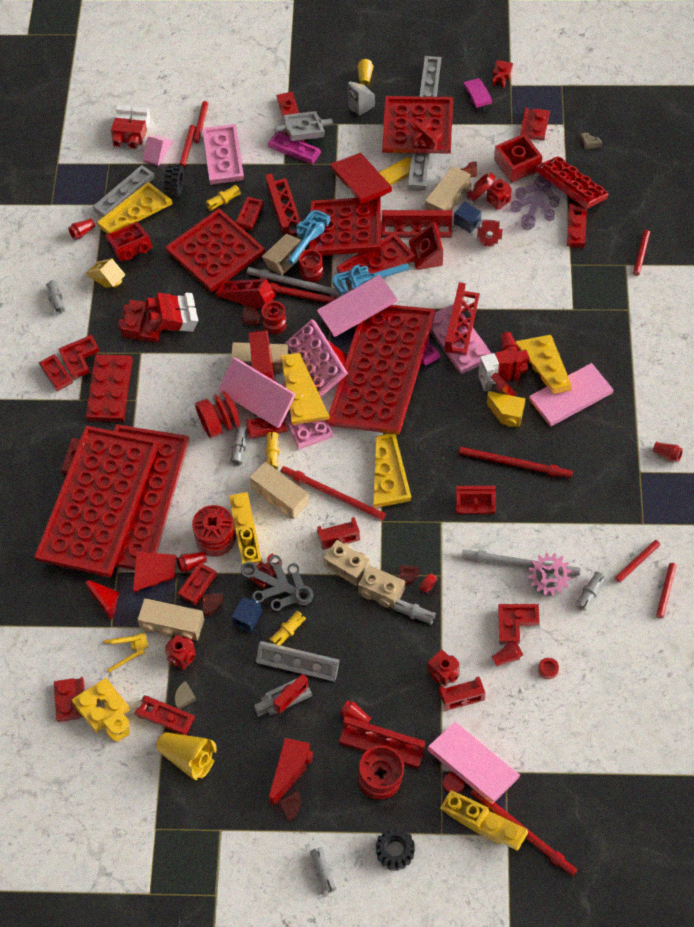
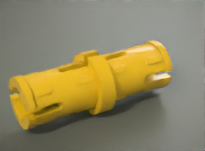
[206,185,241,211]
[265,432,280,470]
[269,611,306,646]

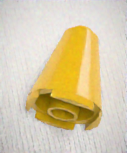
[156,732,217,780]

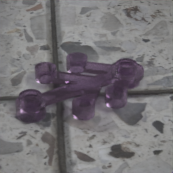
[511,175,560,230]

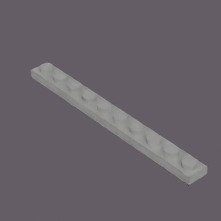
[408,56,441,190]

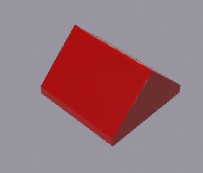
[409,221,444,270]

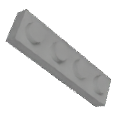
[93,165,155,217]
[256,641,339,681]

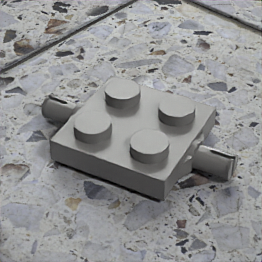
[275,111,333,141]

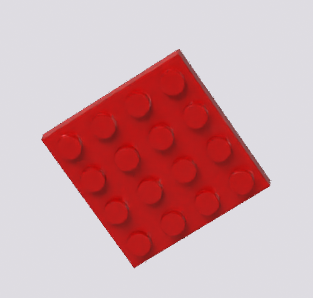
[382,96,453,154]
[309,197,381,256]
[165,209,265,293]

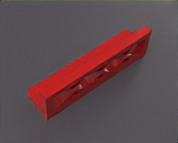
[265,174,301,236]
[382,210,452,238]
[445,282,480,356]
[339,716,425,769]

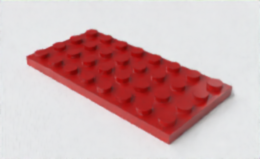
[326,305,436,435]
[114,424,190,570]
[35,426,159,578]

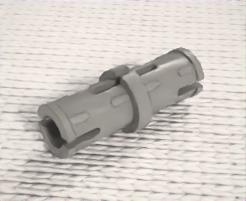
[46,280,65,314]
[230,427,248,466]
[575,571,606,611]
[394,599,436,625]
[310,847,337,894]

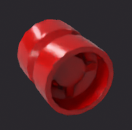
[299,249,323,283]
[261,301,287,335]

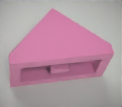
[143,135,173,166]

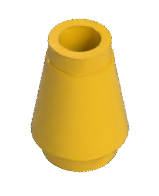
[357,59,373,86]

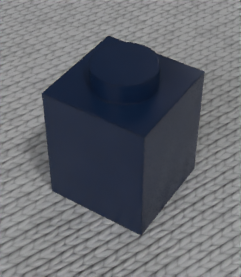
[454,202,482,234]
[232,597,262,633]

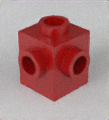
[486,178,512,210]
[477,219,503,246]
[165,634,196,670]
[427,649,460,687]

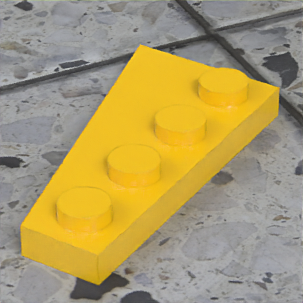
[97,182,172,234]
[515,335,572,394]
[281,353,330,425]
[373,434,411,508]

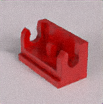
[456,486,496,514]
[317,517,360,550]
[439,676,486,711]

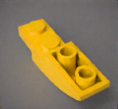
[229,492,262,565]
[440,790,528,851]

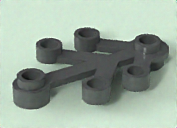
[241,555,313,612]

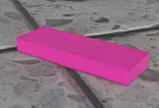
[268,132,321,165]

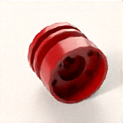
[195,391,240,439]
[192,505,236,557]
[357,745,404,800]

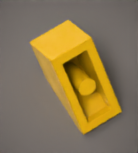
[86,259,125,288]
[487,391,525,427]

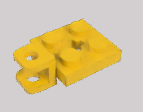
[72,678,130,742]

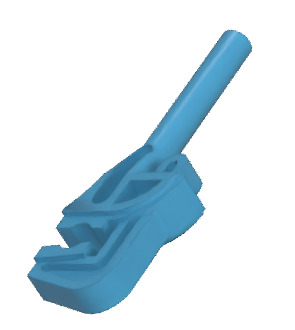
[287,210,330,265]
[333,263,409,295]

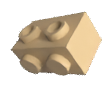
[262,234,305,275]
[323,540,370,586]
[358,565,405,609]

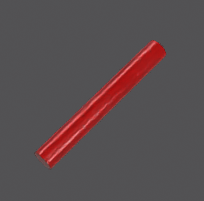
[193,101,209,144]
[179,125,196,168]
[633,230,650,276]
[614,540,660,583]
[656,563,677,619]

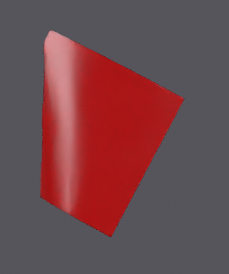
[133,551,176,593]

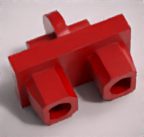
[412,119,443,152]

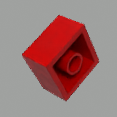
[494,133,543,183]

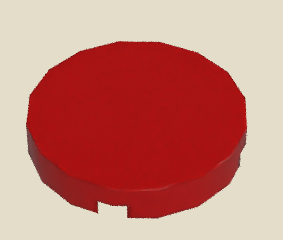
[466,172,495,202]

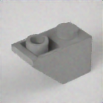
[348,81,375,116]

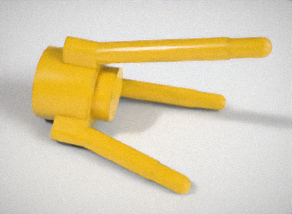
[103,633,149,673]

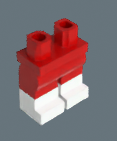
[111,105,151,149]
[145,293,198,332]
[478,347,530,391]

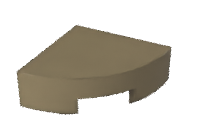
[580,133,602,150]
[175,681,196,709]

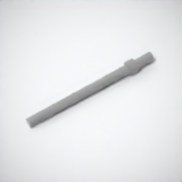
[247,267,343,297]
[461,549,581,576]

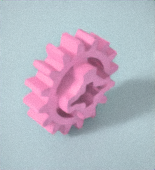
[528,552,572,596]

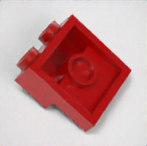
[105,221,153,261]
[118,300,161,343]

